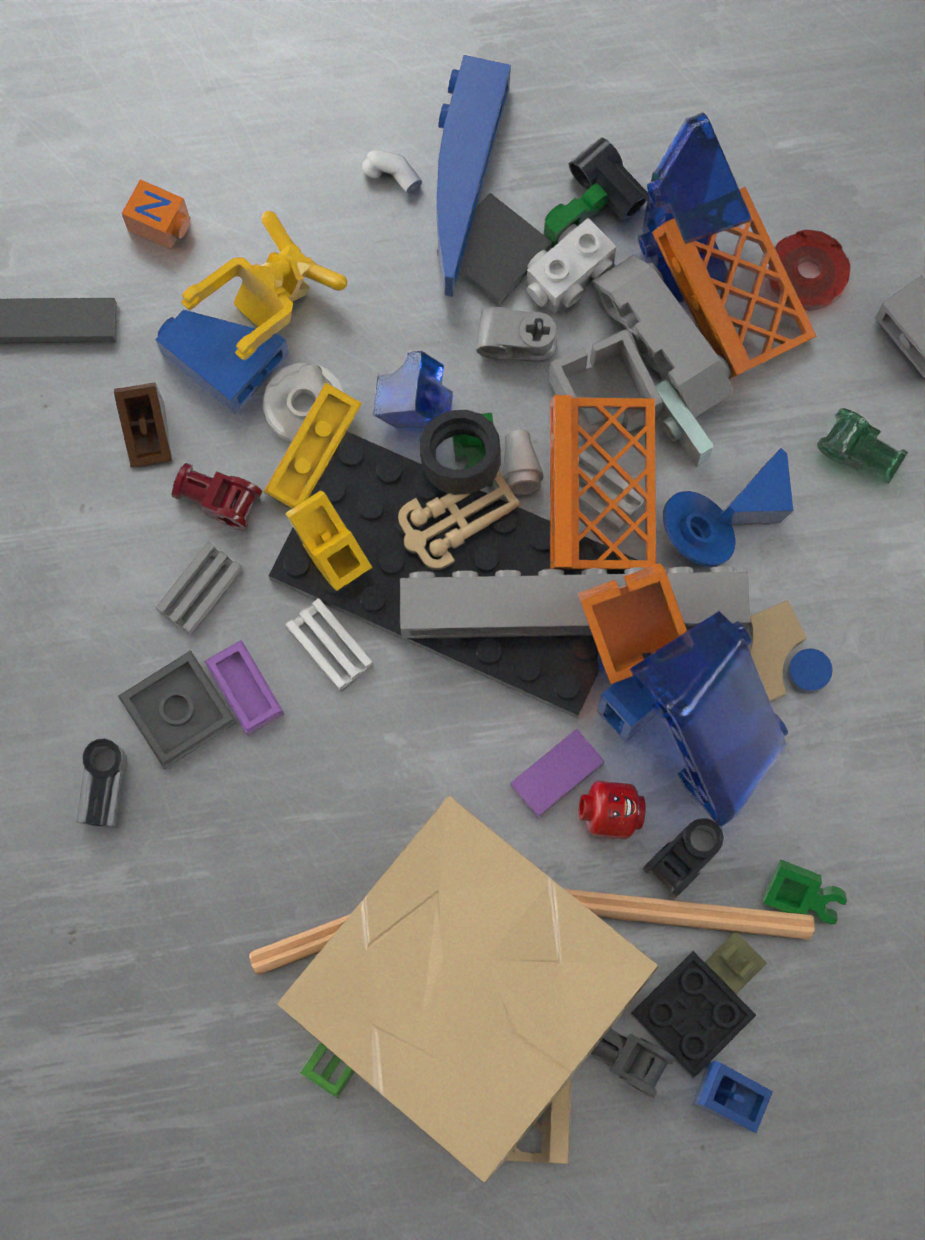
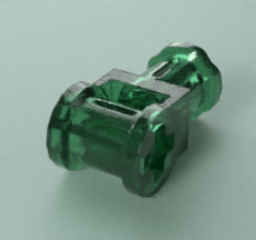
[817,408,908,484]

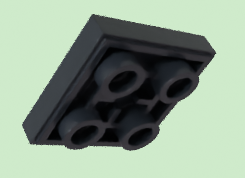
[630,951,756,1079]

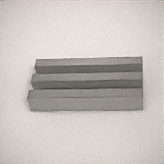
[156,541,242,635]

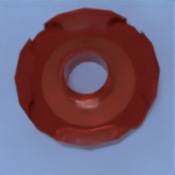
[768,229,851,311]

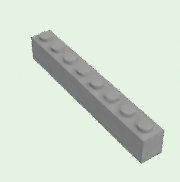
[400,566,750,639]

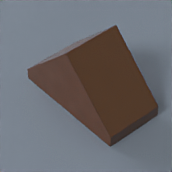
[114,382,172,467]

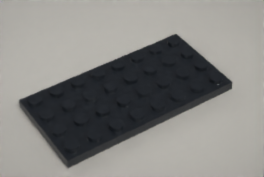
[268,431,637,719]

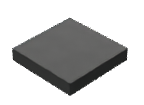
[437,193,552,305]
[118,650,237,769]

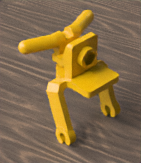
[181,211,348,360]

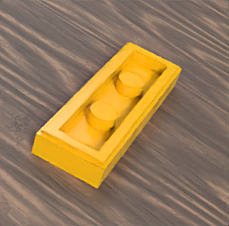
[264,382,362,509]

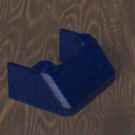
[638,112,751,303]

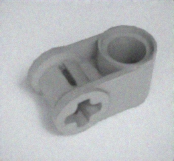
[476,307,557,362]

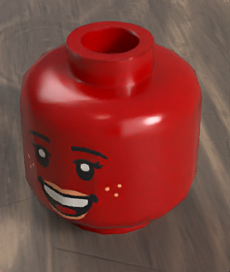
[578,781,646,840]

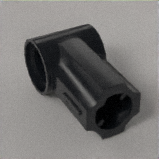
[568,137,650,221]
[76,738,127,828]

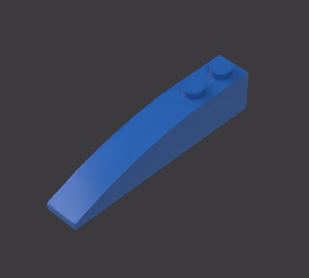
[436,55,511,297]

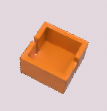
[577,563,695,684]

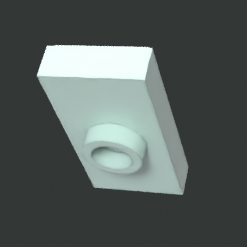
[655,379,713,467]

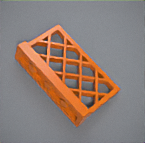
[652,187,817,379]
[550,395,656,571]

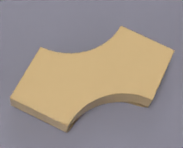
[728,600,806,713]

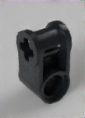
[642,818,724,900]

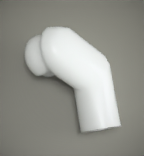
[362,149,422,194]

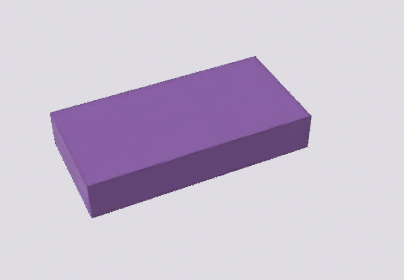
[204,640,285,736]
[510,729,605,818]

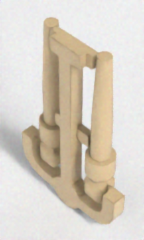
[398,470,520,570]

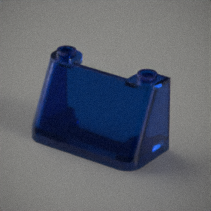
[630,611,788,827]

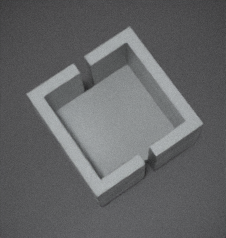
[548,329,663,451]

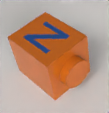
[121,179,190,249]

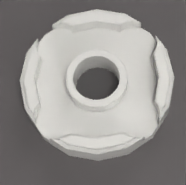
[262,363,343,443]

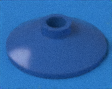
[663,491,736,567]

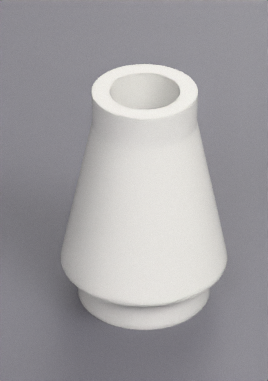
[503,430,544,495]

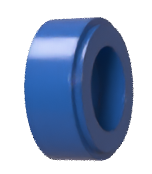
[788,648,833,693]

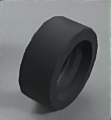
[420,409,501,495]

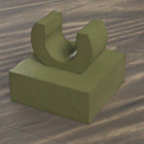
[705,931,767,994]

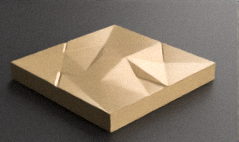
[277,795,659,1183]

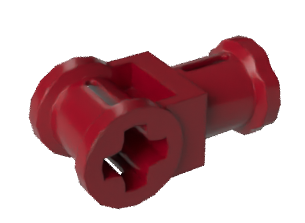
[171,463,263,530]

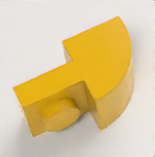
[285,490,372,591]

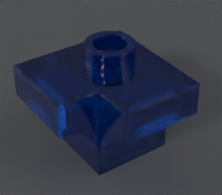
[373,350,453,429]

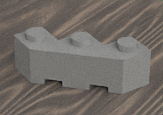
[593,255,734,418]

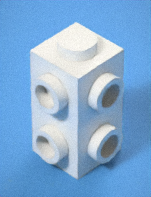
[526,218,616,313]

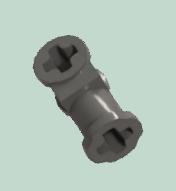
[591,1029,676,1098]

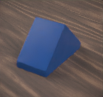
[717,448,794,524]
[691,1061,773,1133]

